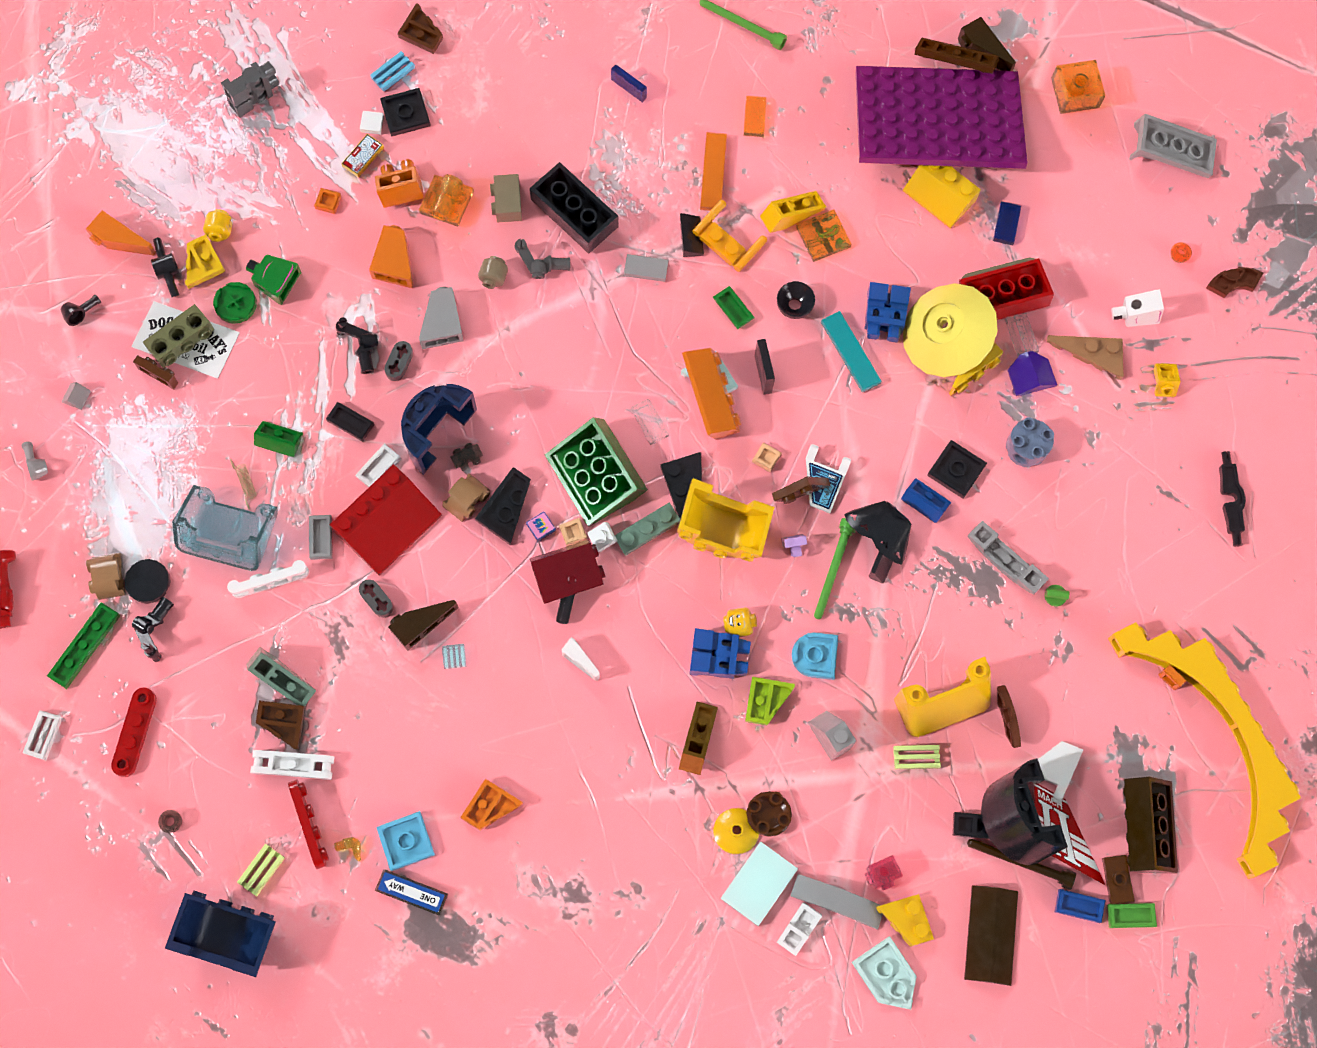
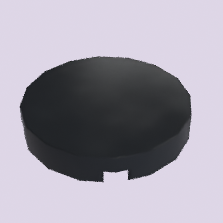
[124,559,171,604]

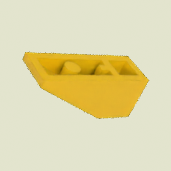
[760,191,826,233]

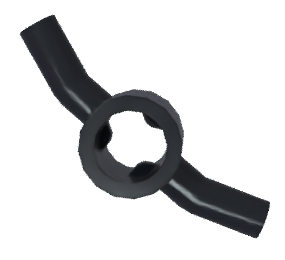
[151,237,179,298]

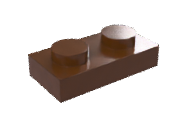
[133,355,178,390]

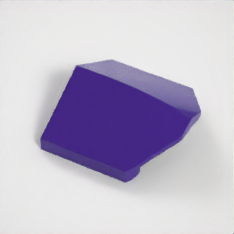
[1007,351,1057,397]

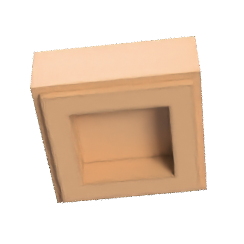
[752,442,782,473]
[559,518,587,546]

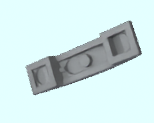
[967,520,1049,595]
[790,874,883,930]

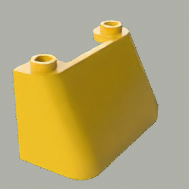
[894,657,991,737]

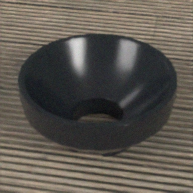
[777,281,815,319]

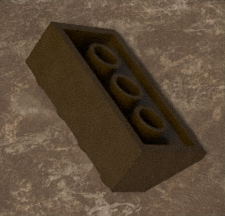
[1123,776,1178,874]

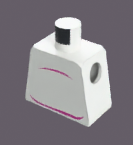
[1111,289,1164,327]

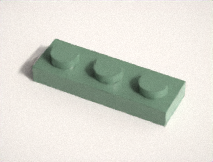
[615,502,680,556]

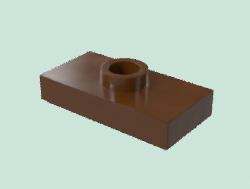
[1102,855,1135,904]

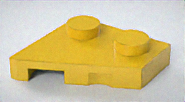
[185,234,225,289]
[876,894,934,947]

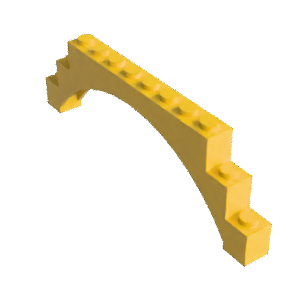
[1108,622,1301,879]

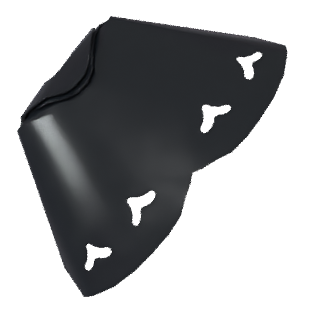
[844,500,912,565]

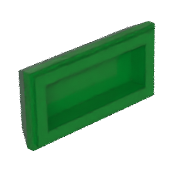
[713,286,755,330]

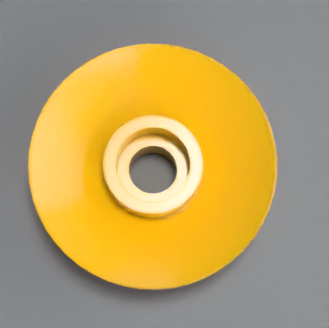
[713,808,759,854]

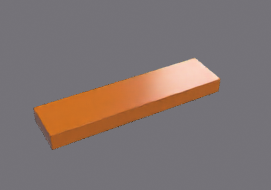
[700,132,727,211]

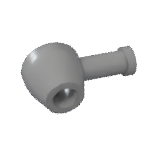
[21,441,48,481]

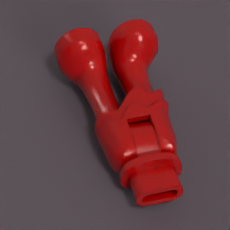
[0,550,16,629]

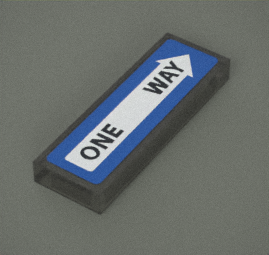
[375,869,449,916]

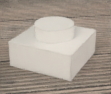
[587,522,618,552]

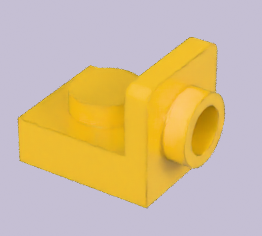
[1153,363,1181,397]

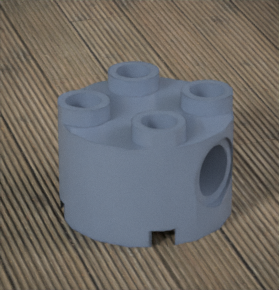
[1006,417,1054,467]

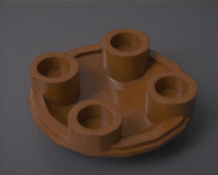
[746,791,792,837]

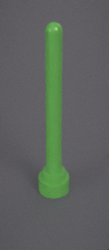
[699,0,787,50]
[814,518,856,620]

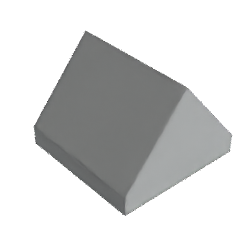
[61,382,91,410]

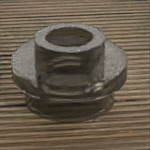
[158,810,182,833]

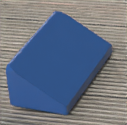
[901,478,951,523]

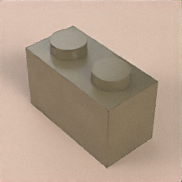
[490,174,522,223]

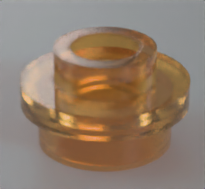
[1170,242,1192,263]

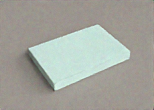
[720,841,798,926]

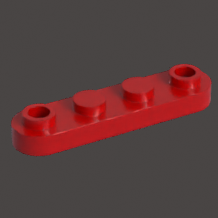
[111,687,157,777]
[288,780,329,869]

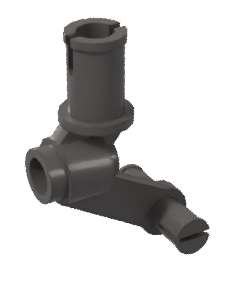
[514,238,570,279]

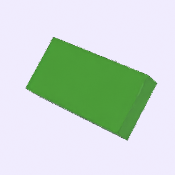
[1107,903,1157,928]

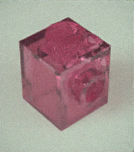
[864,855,903,891]

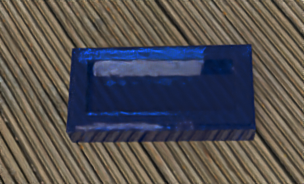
[611,64,647,103]
[993,201,1021,246]

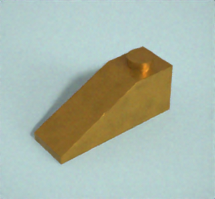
[679,701,718,775]

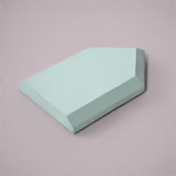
[851,936,917,1010]

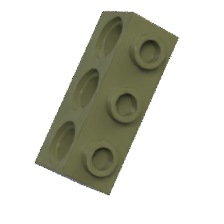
[143,304,214,368]

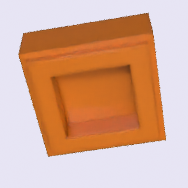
[314,188,341,214]
[1158,665,1186,690]

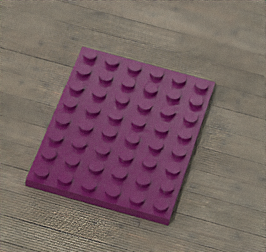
[855,66,1028,169]

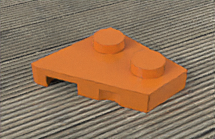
[460,779,523,831]

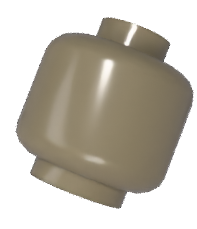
[478,256,508,289]

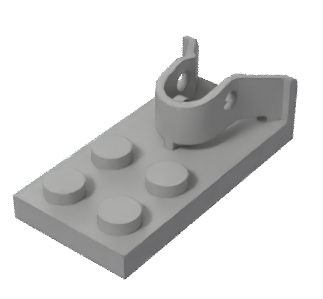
[1129,113,1217,178]

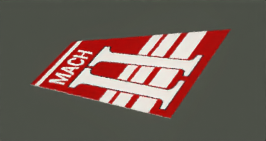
[1034,784,1106,886]

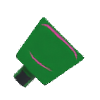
[246,254,302,305]

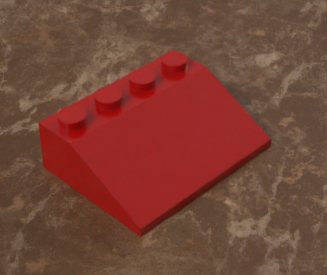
[329,464,442,576]

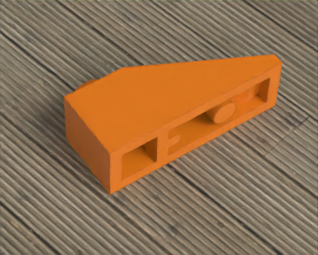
[86,210,156,256]

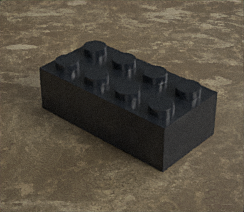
[529,162,619,254]

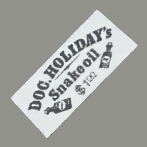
[131,301,240,379]

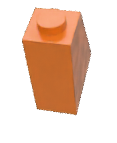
[369,225,413,288]

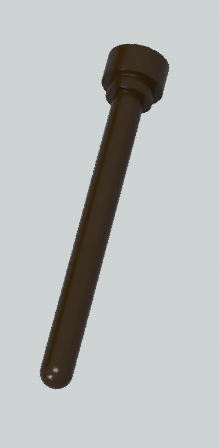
[967,839,1076,890]

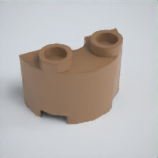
[442,473,490,522]
[86,553,126,600]

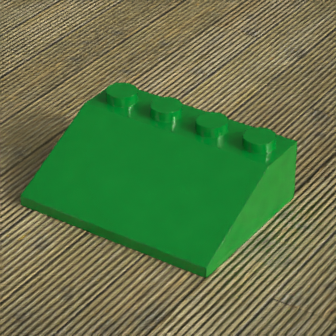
[545,417,648,526]

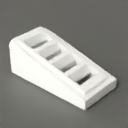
[561,637,600,681]

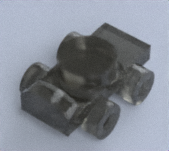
[450,443,483,471]

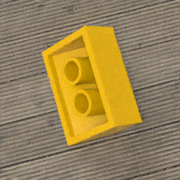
[903,165,981,229]

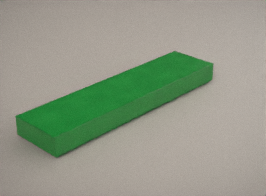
[47,602,121,689]

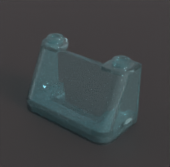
[172,485,278,571]

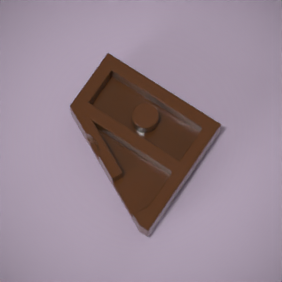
[397,3,443,54]
[256,700,306,750]

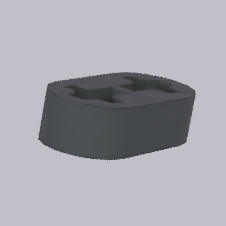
[384,341,413,381]
[359,579,393,618]

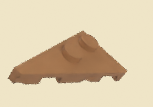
[1047,335,1124,380]

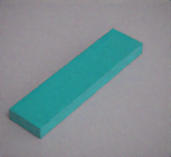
[821,311,882,393]

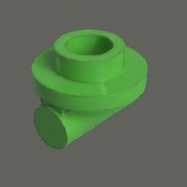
[1044,585,1070,607]

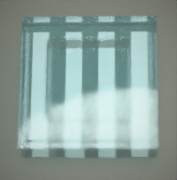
[442,644,467,669]

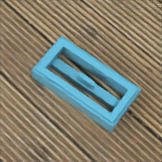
[370,51,415,92]

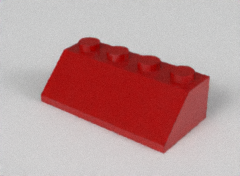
[959,258,1054,320]

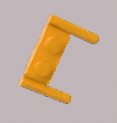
[692,200,767,272]

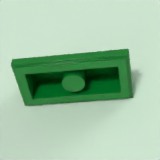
[254,421,303,457]

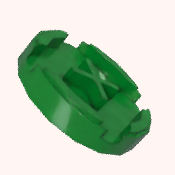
[213,282,257,324]

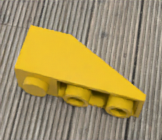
[949,342,1003,396]

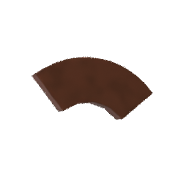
[1206,267,1263,298]
[997,685,1021,748]

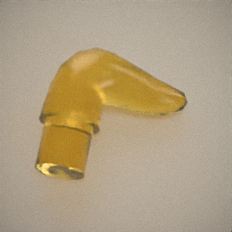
[334,837,361,861]

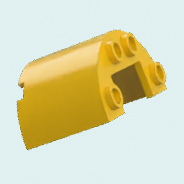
[677,478,775,562]

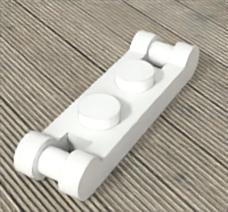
[227,560,309,598]
[250,750,335,780]

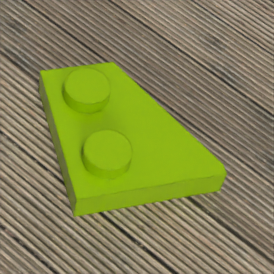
[745,677,795,726]

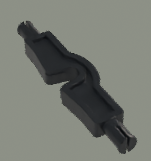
[1219,451,1246,547]

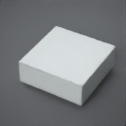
[360,111,384,135]

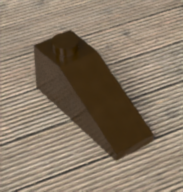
[958,17,1016,71]
[388,600,459,651]

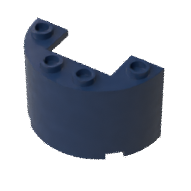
[401,383,477,475]
[164,890,276,978]

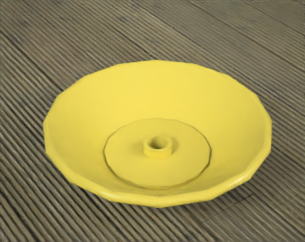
[903,283,998,377]

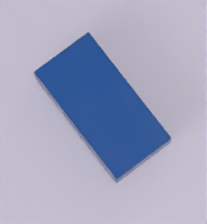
[1054,889,1106,924]

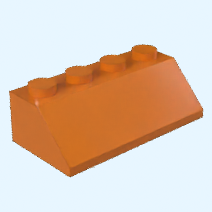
[682,348,741,440]

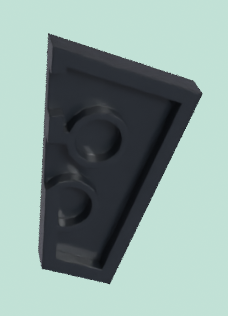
[660,452,702,519]
[475,467,531,545]

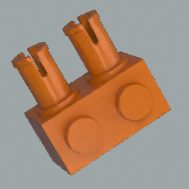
[375,159,424,208]

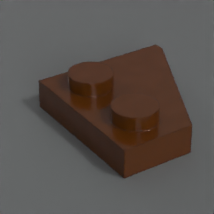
[772,476,831,504]

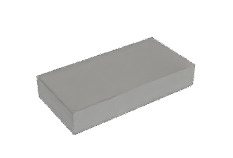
[624,254,668,282]
[309,515,333,560]

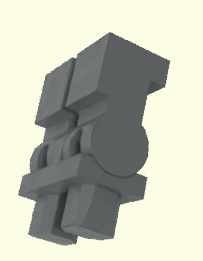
[221,61,279,118]

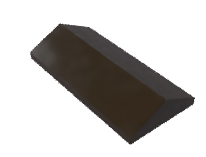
[964,885,1018,986]

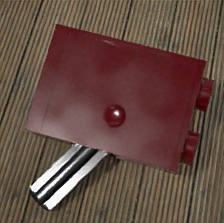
[529,540,606,624]

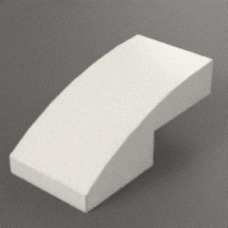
[776,902,822,956]

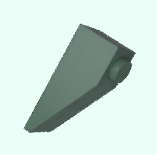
[246,647,316,706]

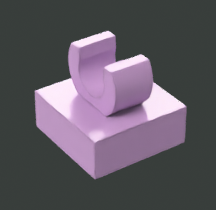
[781,534,807,557]

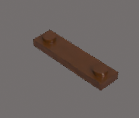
[914,37,999,74]

